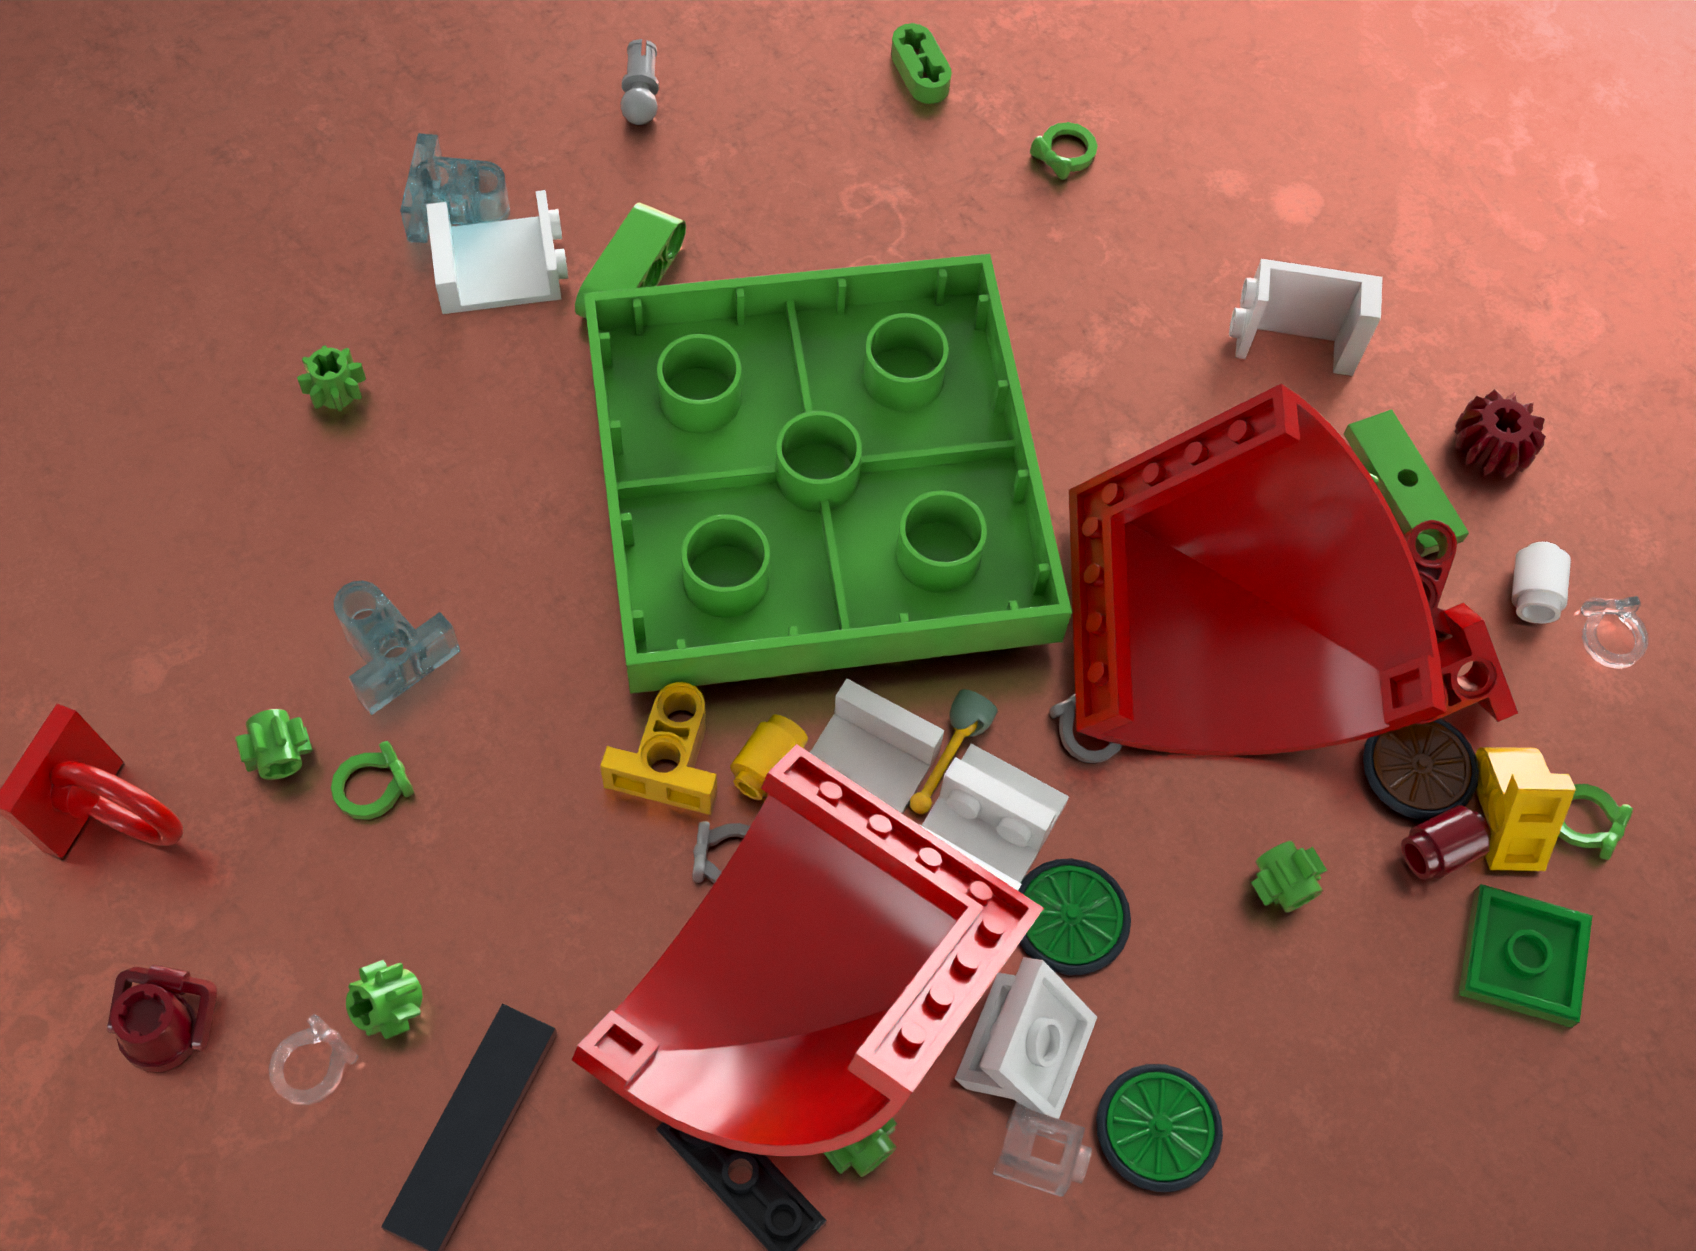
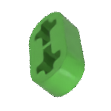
[891,23,952,104]

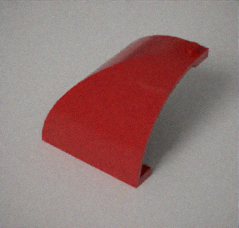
[1069,383,1447,756]
[572,744,1044,1157]

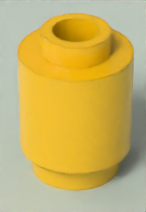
[730,714,808,800]

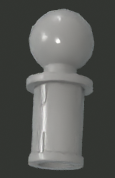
[620,39,659,125]

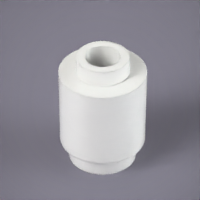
[1512,542,1571,624]

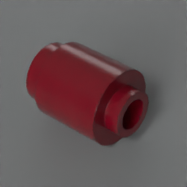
[1401,805,1491,879]

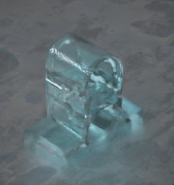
[400,133,510,243]
[334,580,461,715]

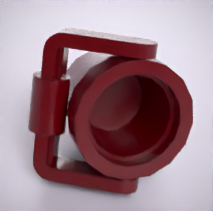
[107,965,217,1072]

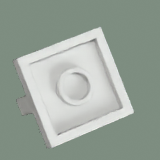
[922,743,1069,883]
[955,957,1097,1125]

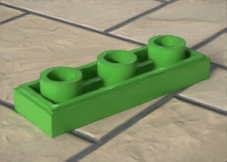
[1344,409,1469,557]

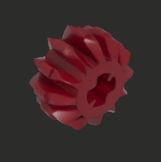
[1454,389,1546,479]

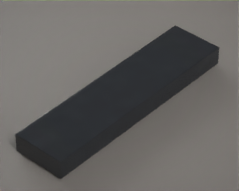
[381,1003,557,1251]

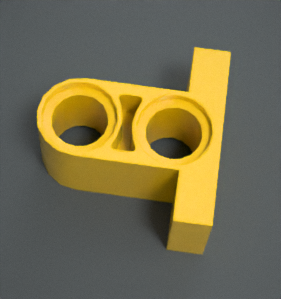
[600,682,717,815]
[1475,747,1576,871]

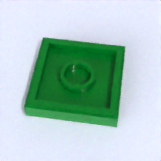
[1458,884,1593,1028]

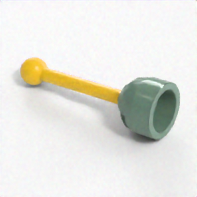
[910,689,998,814]

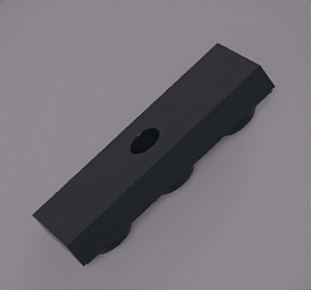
[656,1122,827,1251]

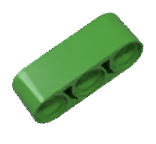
[575,202,686,318]

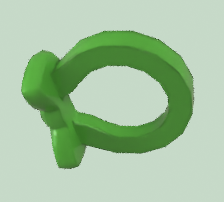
[1030,122,1098,180]
[331,741,414,820]
[1558,784,1633,860]

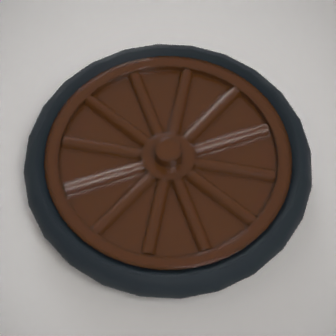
[1363,718,1479,820]

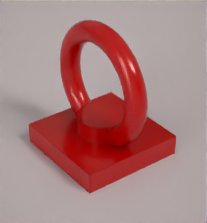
[0,704,183,859]

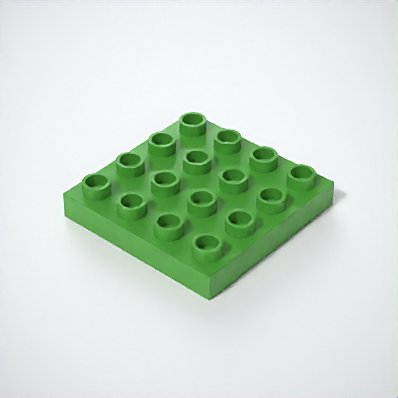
[584,254,1072,694]

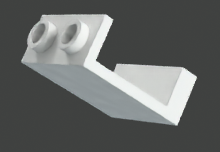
[426,190,568,314]
[1229,259,1382,376]
[810,679,945,814]

